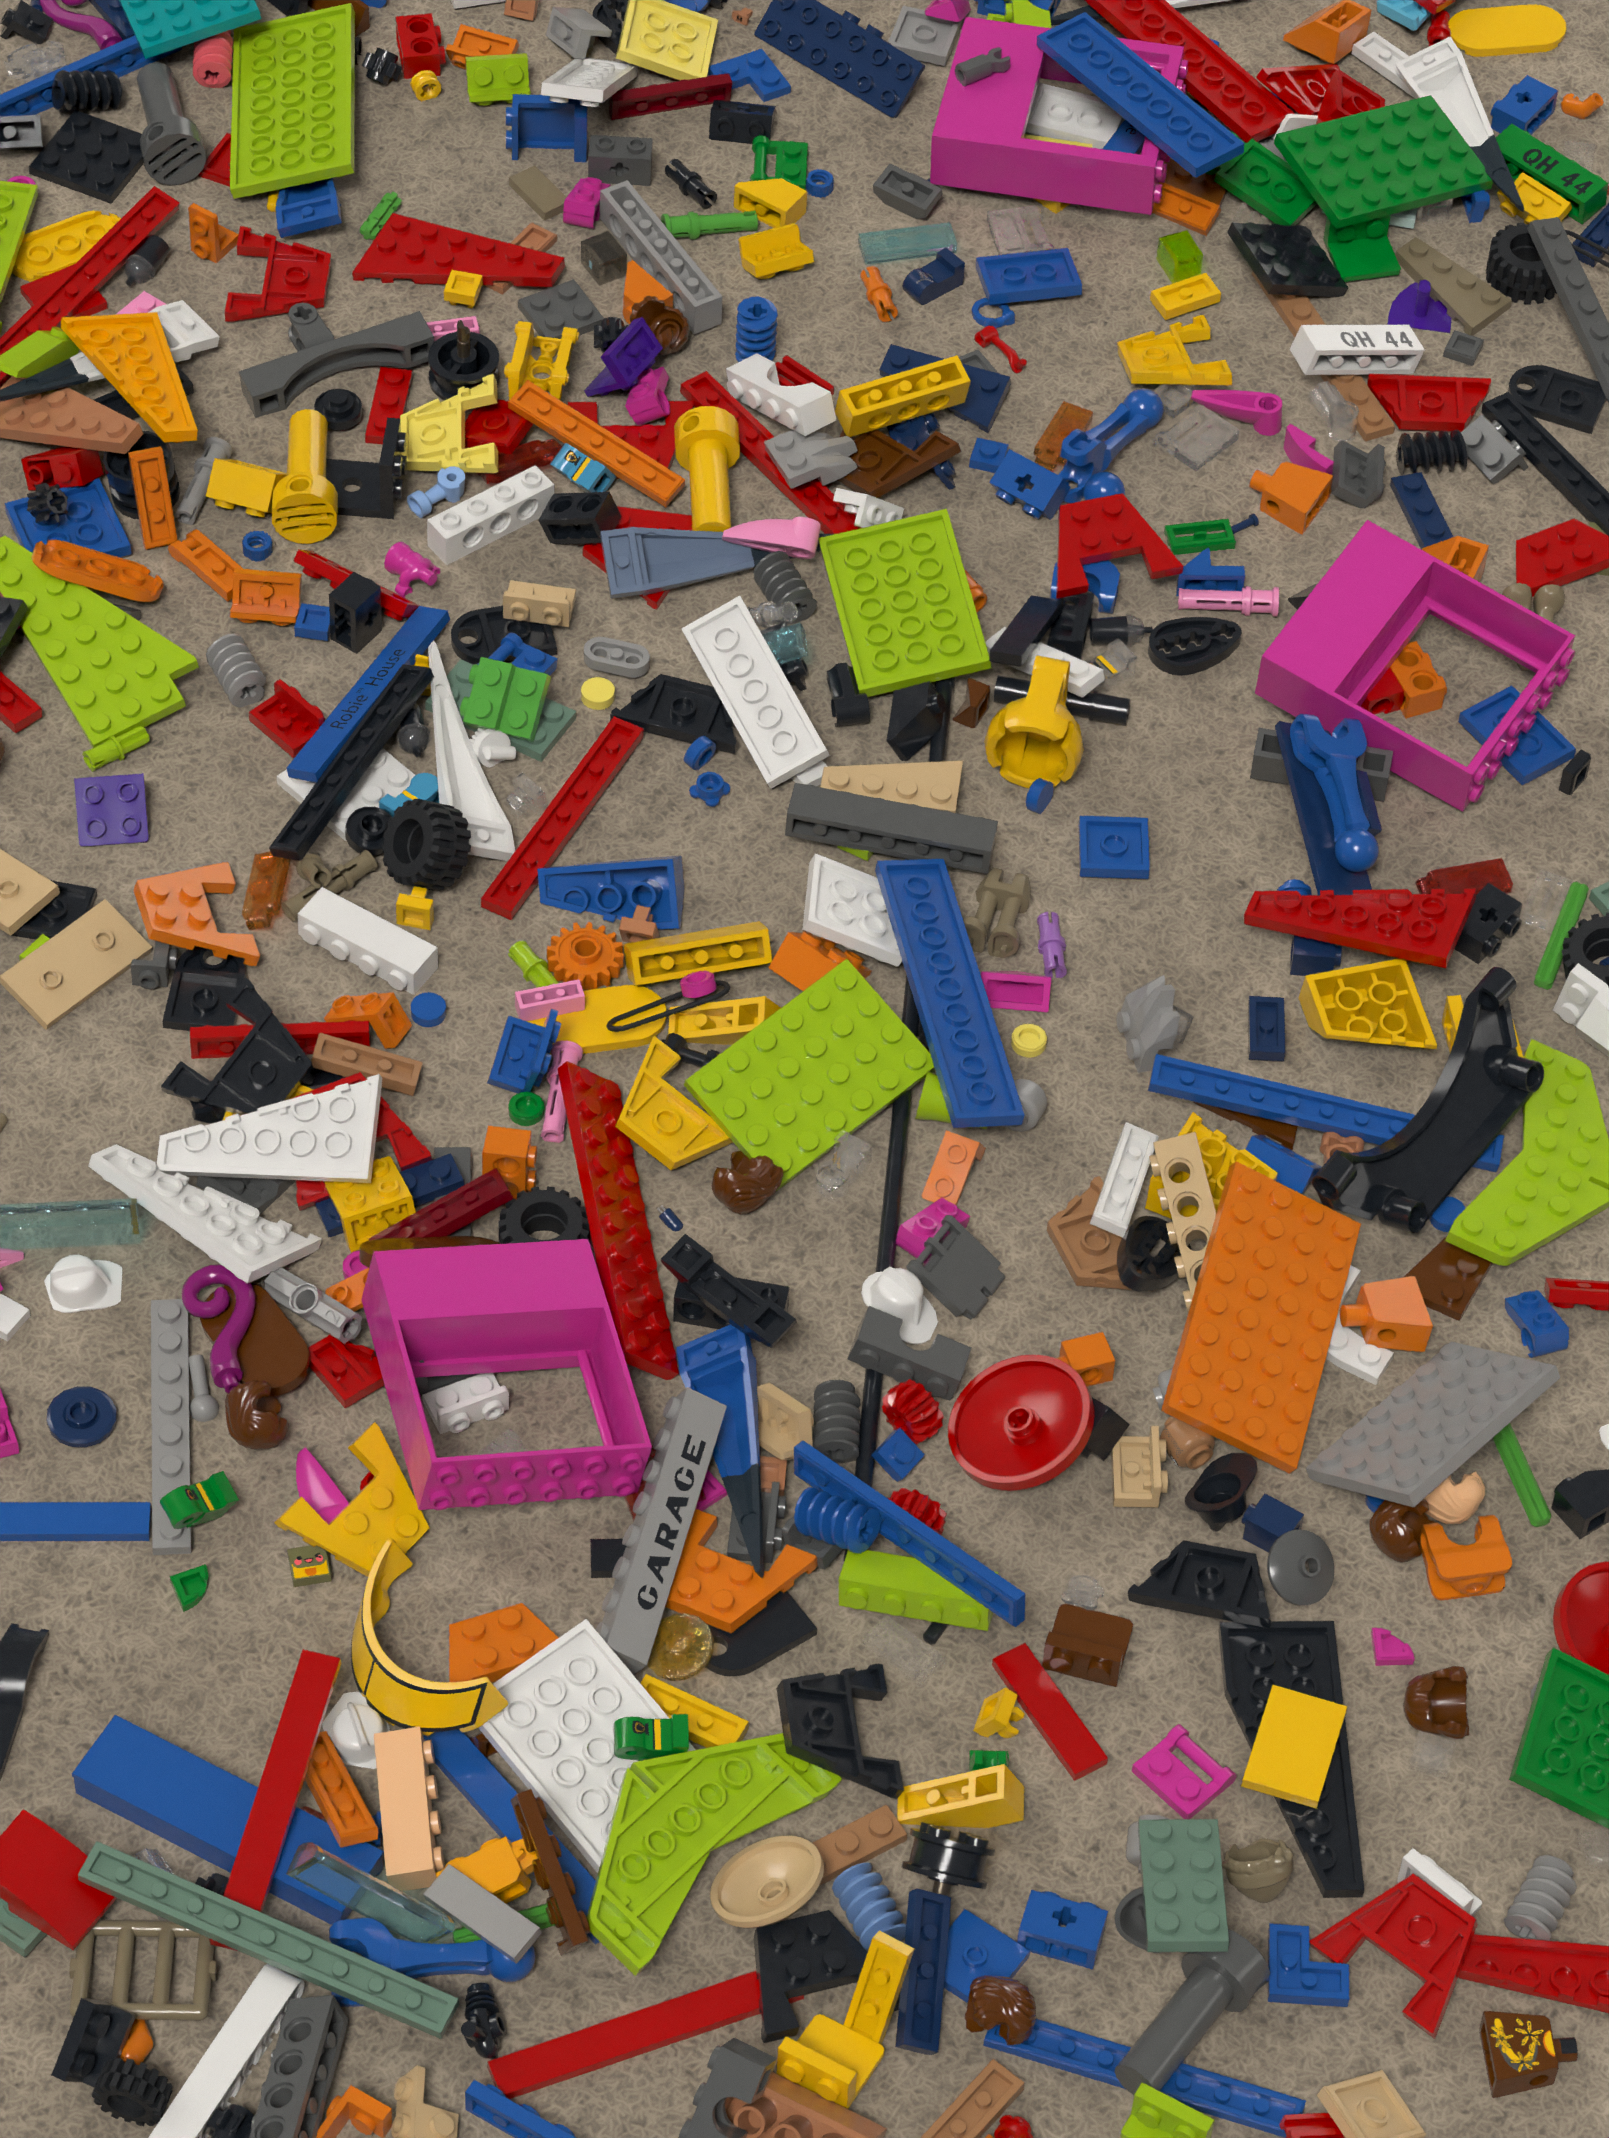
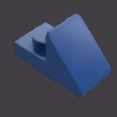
[1176,548,1245,596]

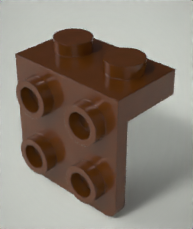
[1042,1604,1133,1687]

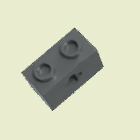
[588,135,653,186]

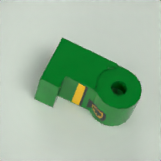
[160,1471,239,1529]
[614,1714,689,1761]

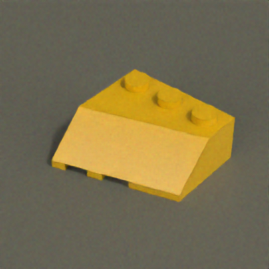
[1299,958,1437,1049]
[1145,1112,1278,1219]

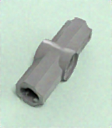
[264,1267,362,1344]

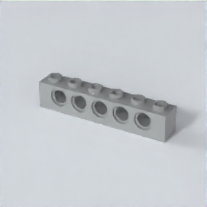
[600,180,722,334]

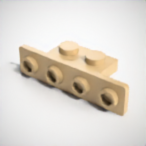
[391,2065,459,2138]

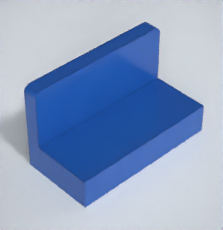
[1246,1135,1322,1194]

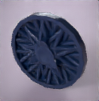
[46,1386,117,1447]

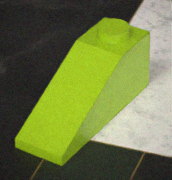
[0,327,79,378]

